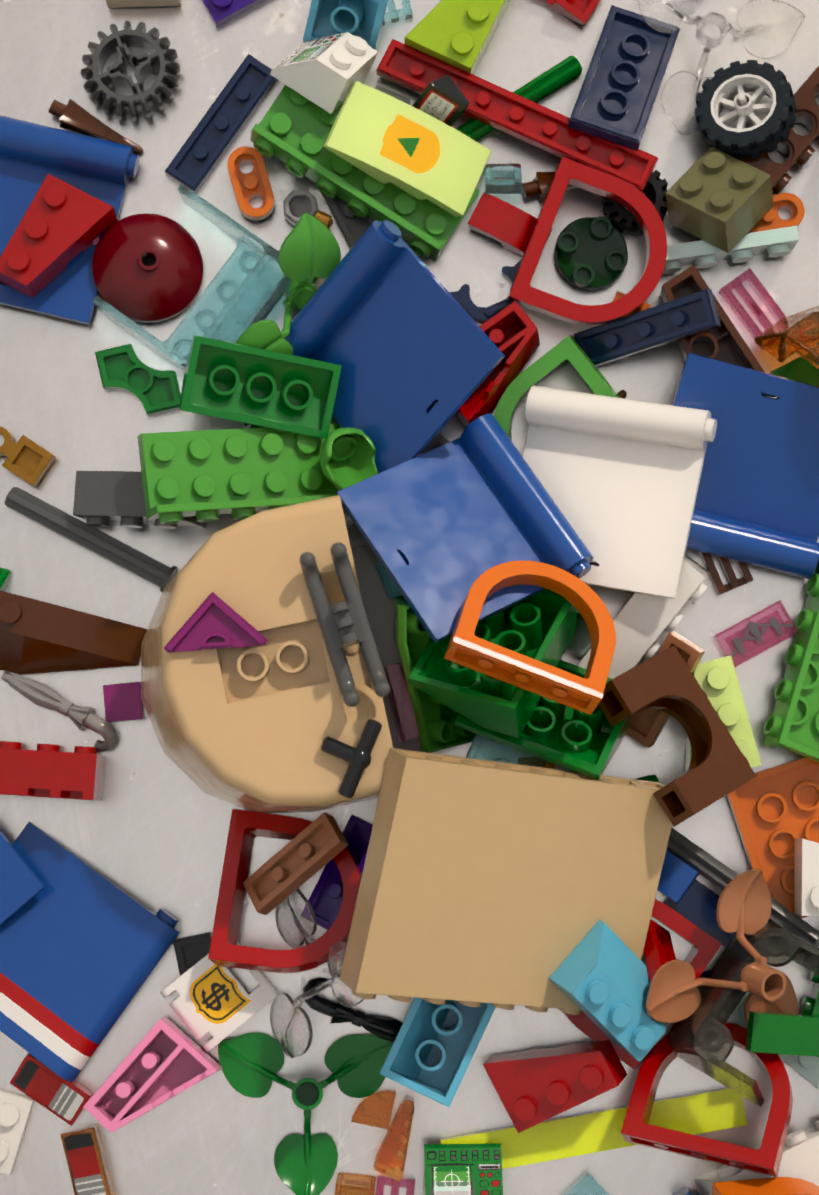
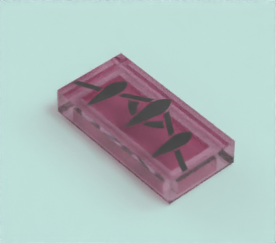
[714,600,798,667]
[384,662,419,743]

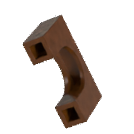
[598,645,756,827]

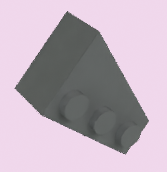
[73,471,206,529]

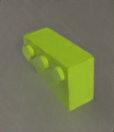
[405,0,510,75]

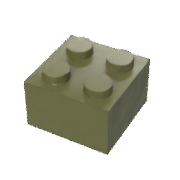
[666,146,773,253]

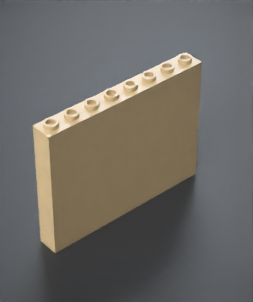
[339,748,672,1015]

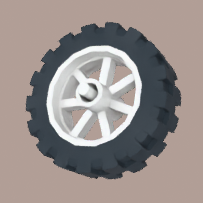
[695,60,797,161]

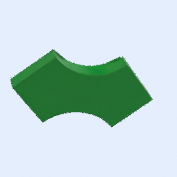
[95,344,181,417]

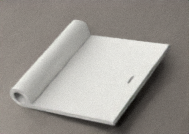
[523,385,717,599]

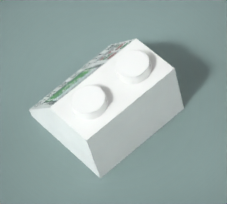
[270,32,378,114]

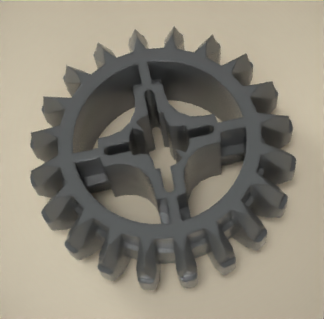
[81,20,181,121]

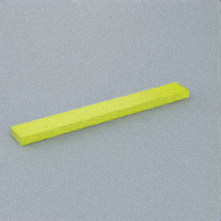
[440,1086,747,1169]

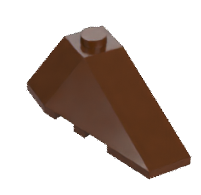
[0,591,147,675]

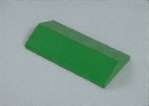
[179,335,342,439]

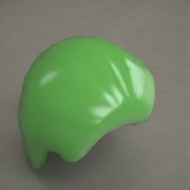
[320,427,378,491]

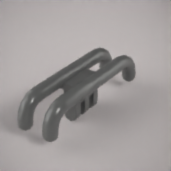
[299,542,391,707]

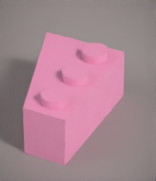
[83,1017,222,1133]

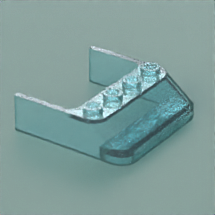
[92,184,293,371]

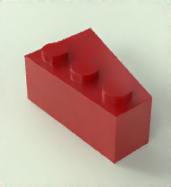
[0,174,118,298]
[455,301,540,427]
[0,741,106,801]
[483,1040,627,1133]

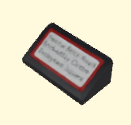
[412,74,470,127]

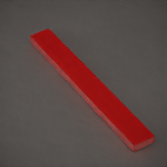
[376,39,658,193]

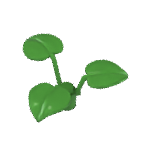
[236,213,341,355]

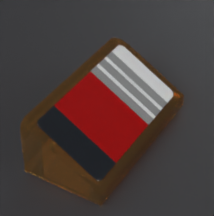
[60,1124,115,1195]

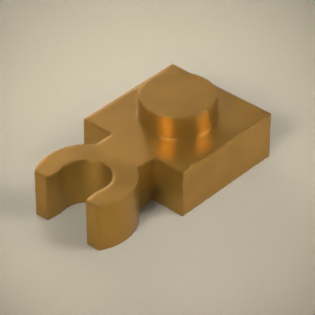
[0,427,55,487]

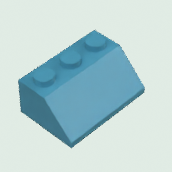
[549,919,666,1062]
[379,998,496,1107]

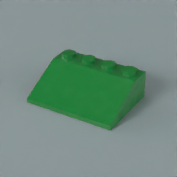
[408,589,578,738]
[454,660,634,780]

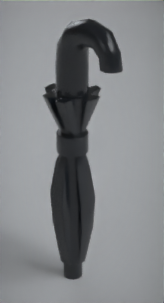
[303,977,403,1042]

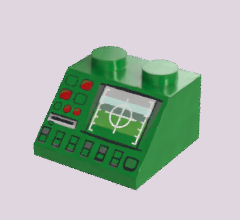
[424,1143,503,1195]

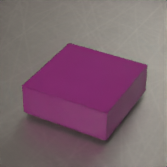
[103,682,145,723]

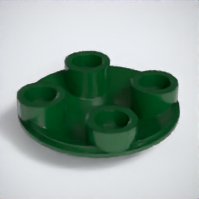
[555,216,628,289]

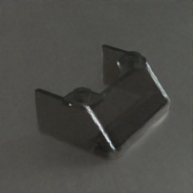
[669,927,819,1107]

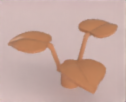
[646,869,799,1025]

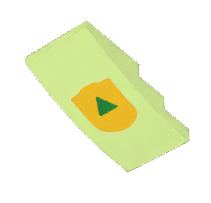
[323,81,492,217]

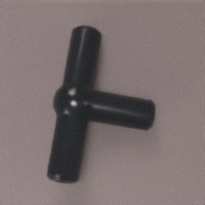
[321,719,382,798]

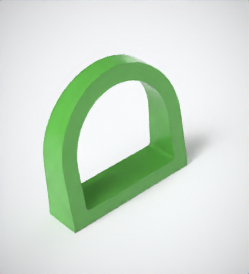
[494,335,620,443]

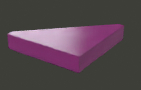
[164,592,269,653]

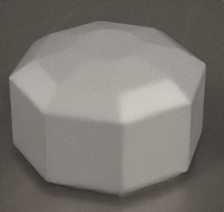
[283,189,318,227]

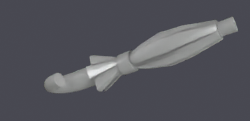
[1,671,117,751]

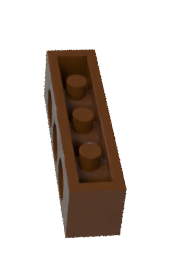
[742,66,819,194]

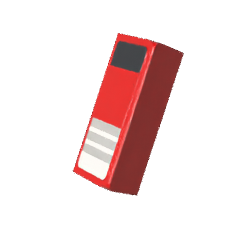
[10,1053,94,1126]

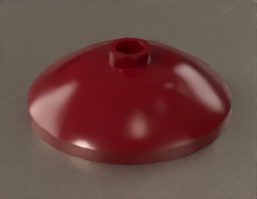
[92,213,203,323]

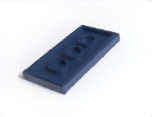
[567,5,680,151]

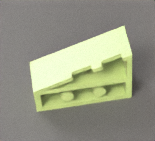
[685,655,762,772]

